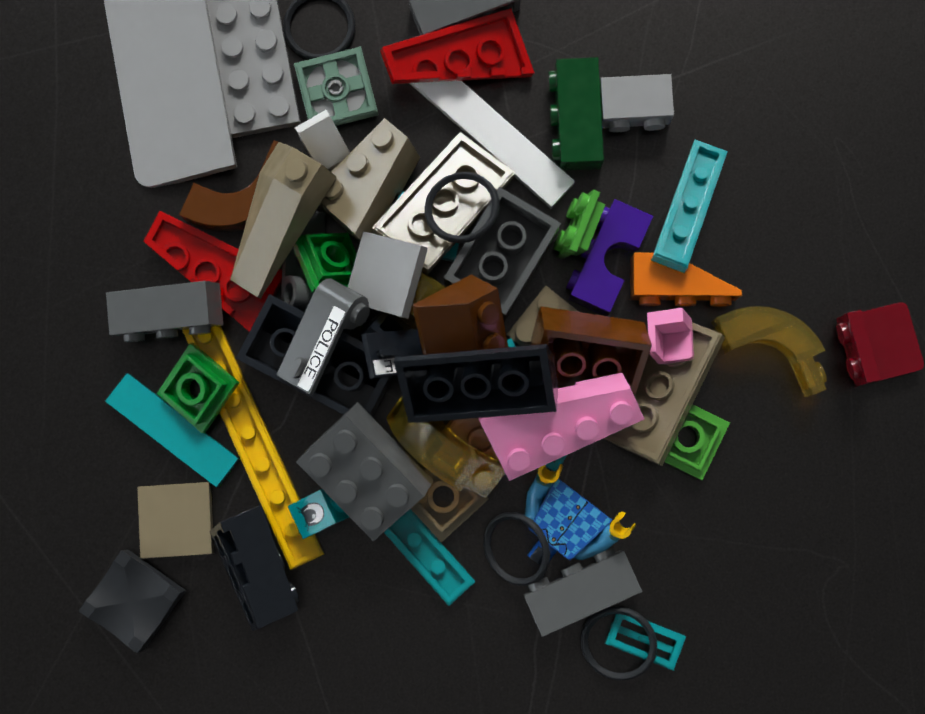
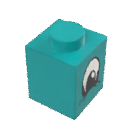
[288,489,349,539]

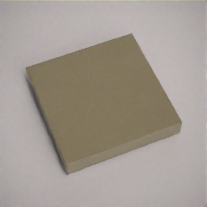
[137,482,214,559]

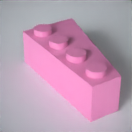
[478,373,644,481]

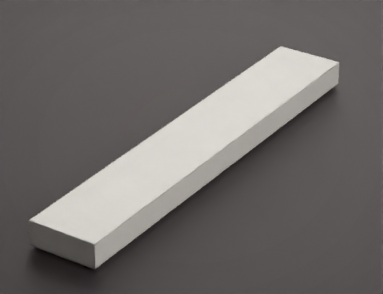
[409,81,575,209]

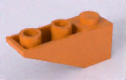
[630,252,742,307]

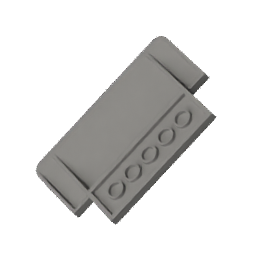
[104,0,301,188]

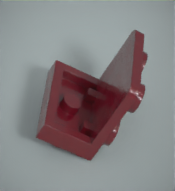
[836,302,924,387]

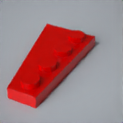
[380,8,534,84]
[143,211,282,332]

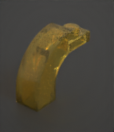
[711,306,827,398]
[386,396,505,498]

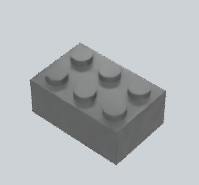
[444,187,561,321]
[296,402,434,541]

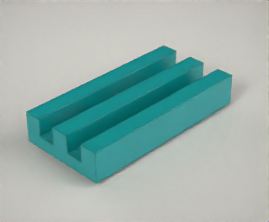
[604,614,686,671]

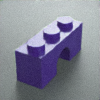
[566,199,653,316]

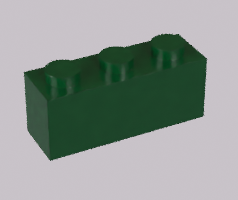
[548,57,604,171]

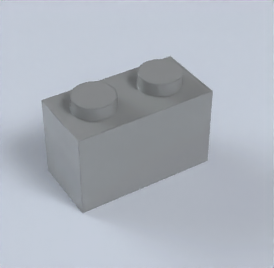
[600,74,674,132]

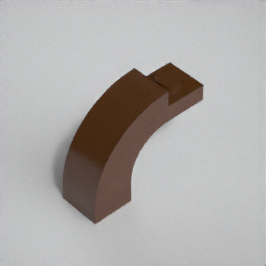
[179,140,278,233]

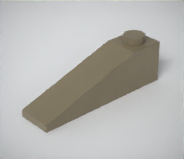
[230,142,337,299]

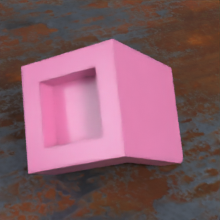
[647,308,694,365]

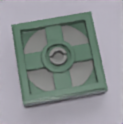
[294,46,379,126]

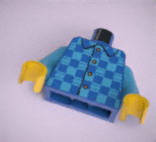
[525,464,636,566]

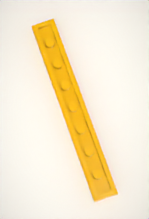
[182,326,325,570]

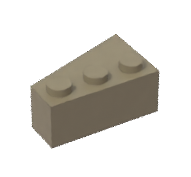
[320,118,420,243]

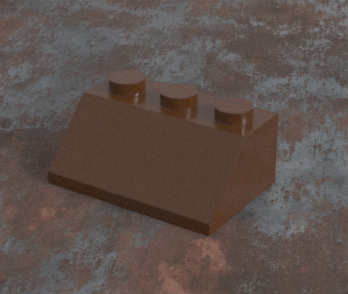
[412,275,508,355]
[531,306,652,397]

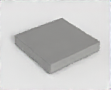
[348,231,428,319]

